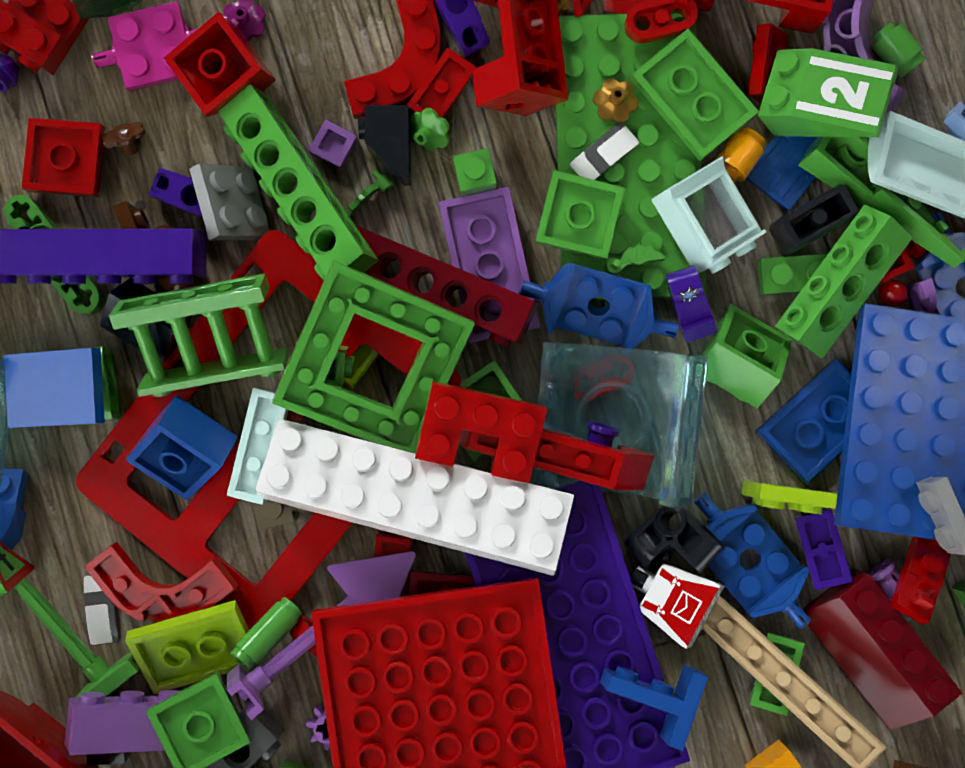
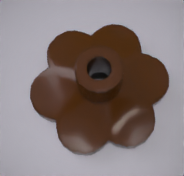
[102,122,146,156]

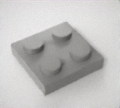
[189,163,270,240]

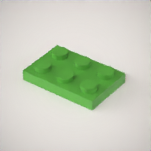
[630,29,759,161]

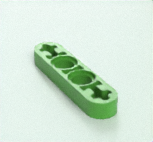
[4,195,105,315]

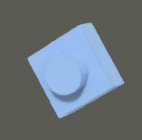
[943,101,965,141]

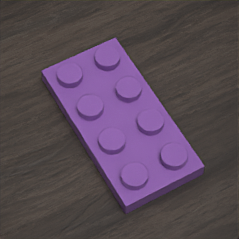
[438,187,540,344]

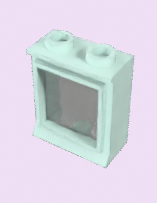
[651,157,766,274]

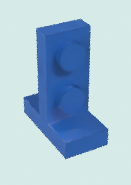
[600,664,708,751]

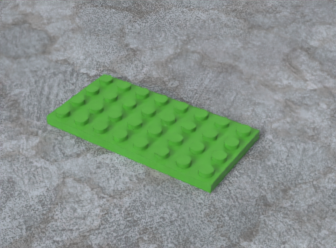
[555,13,707,301]

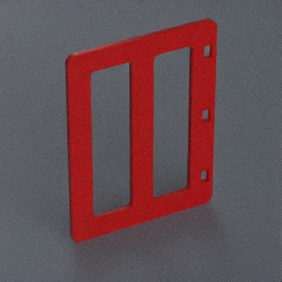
[76,230,461,629]

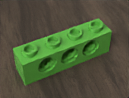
[775,205,913,359]

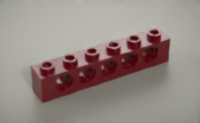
[329,225,538,347]

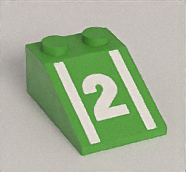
[757,48,899,138]

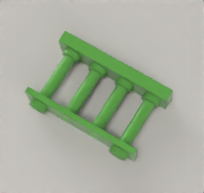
[109,273,289,397]

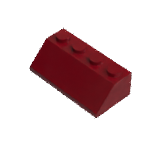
[802,568,963,730]

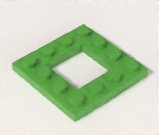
[272,260,475,453]

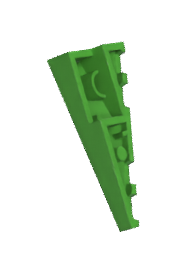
[798,137,965,268]

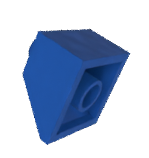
[125,395,238,500]

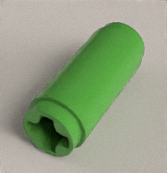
[230,597,302,671]

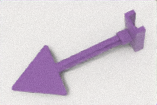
[227,551,416,720]

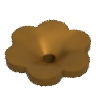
[593,79,639,123]

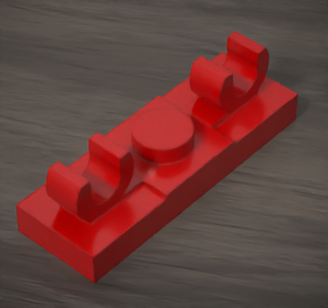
[890,537,951,624]

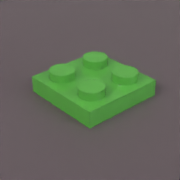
[535,170,625,261]
[146,672,252,768]

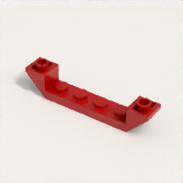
[459,428,654,490]

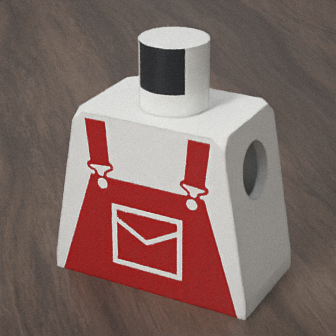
[631,563,724,649]

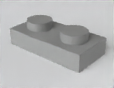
[916,477,965,556]

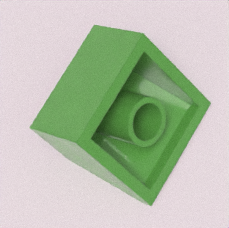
[694,303,792,409]

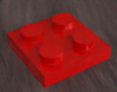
[22,118,105,198]

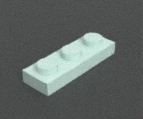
[227,387,289,505]

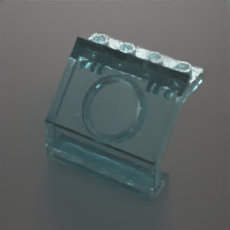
[531,342,708,507]

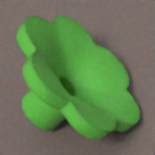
[410,108,450,151]

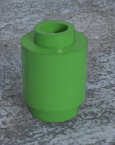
[871,22,926,78]

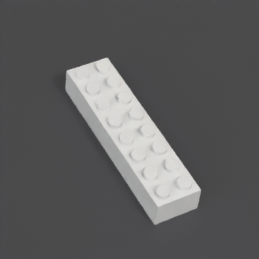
[255,418,574,576]

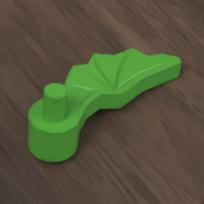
[346,170,395,217]
[604,243,665,276]

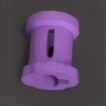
[866,558,900,601]

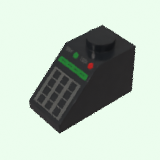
[358,105,411,186]

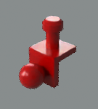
[879,240,926,307]

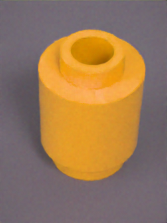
[715,127,766,182]

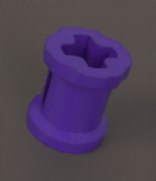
[587,421,620,447]

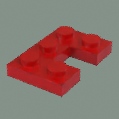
[415,381,547,484]

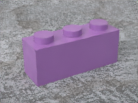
[64,690,180,755]

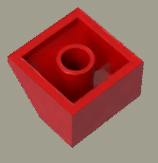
[164,11,276,117]

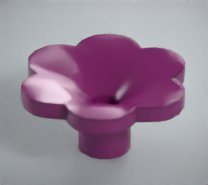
[224,0,266,41]

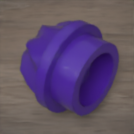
[0,54,19,92]

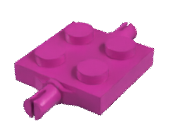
[92,1,197,91]

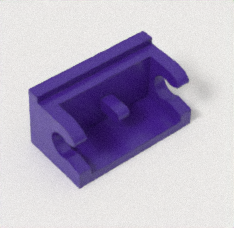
[794,507,853,591]

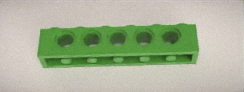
[218,83,379,281]

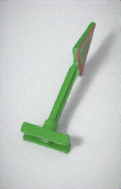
[0,542,139,698]

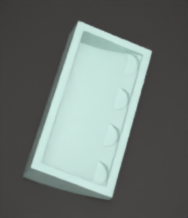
[868,111,965,219]

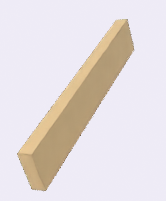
[702,595,887,768]

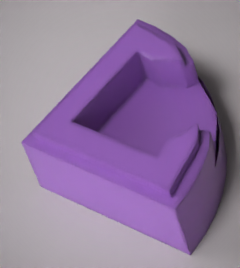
[906,278,937,314]

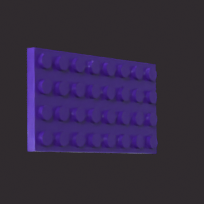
[465,480,690,768]

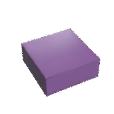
[308,119,358,171]

